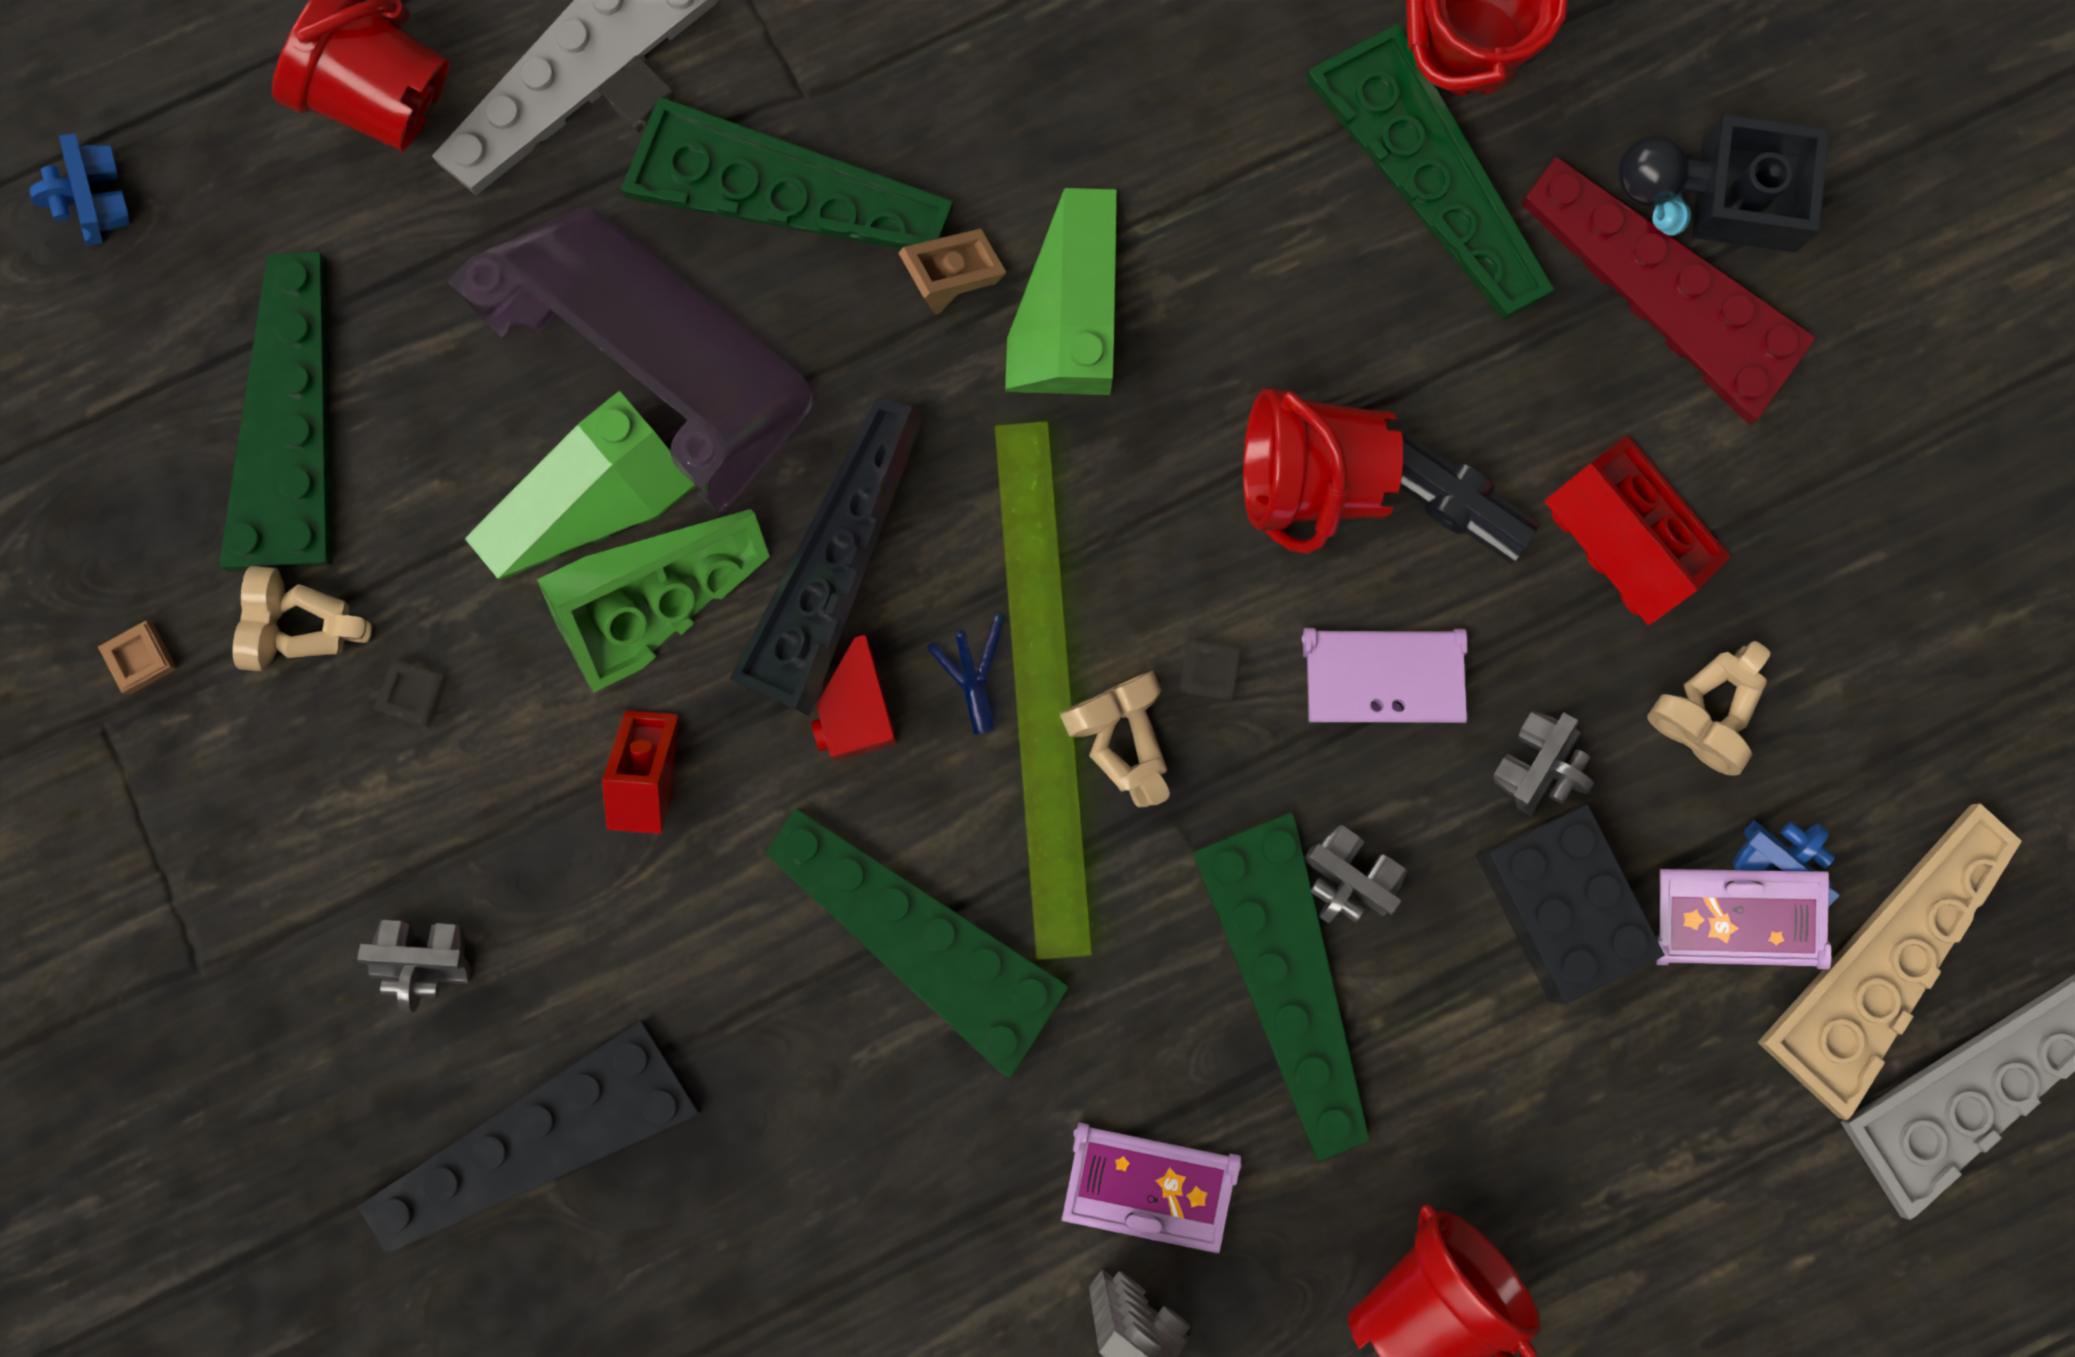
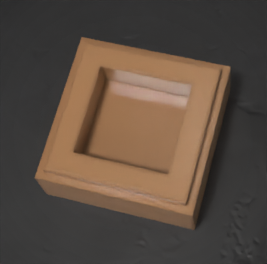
[98,621,177,695]

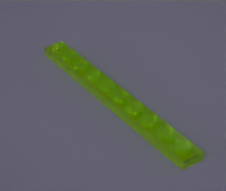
[995,422,1091,959]

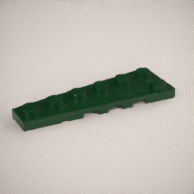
[1306,23,1554,320]
[621,97,954,250]
[220,252,333,572]
[765,808,1069,1079]
[1191,812,1369,1162]

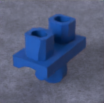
[29,134,130,245]
[1732,820,1840,907]

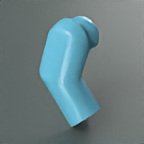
[1652,192,1691,235]

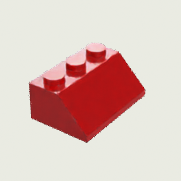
[1544,435,1731,626]

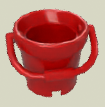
[272,0,450,152]
[1406,0,1568,96]
[1243,387,1403,554]
[1348,1205,1541,1357]

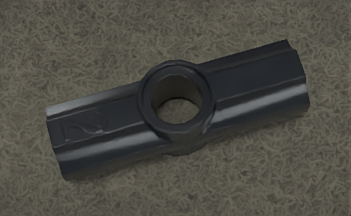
[1400,433,1541,564]

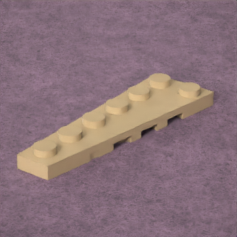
[1758,803,2022,1120]

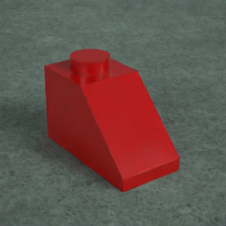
[811,635,897,762]
[602,710,679,834]

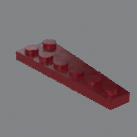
[1522,157,1816,425]

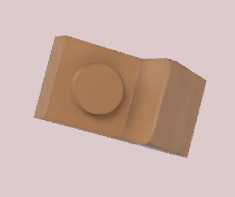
[899,229,1006,314]

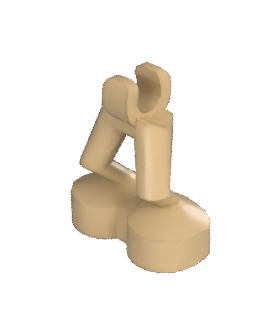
[233,566,373,672]
[1647,641,1770,776]
[1060,671,1170,807]

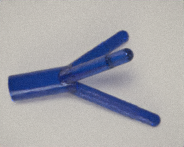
[928,613,1005,734]

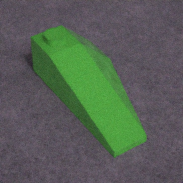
[1005,188,1117,395]
[465,390,698,580]
[537,509,770,693]

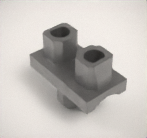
[1493,711,1594,816]
[1304,825,1407,923]
[357,920,472,1013]

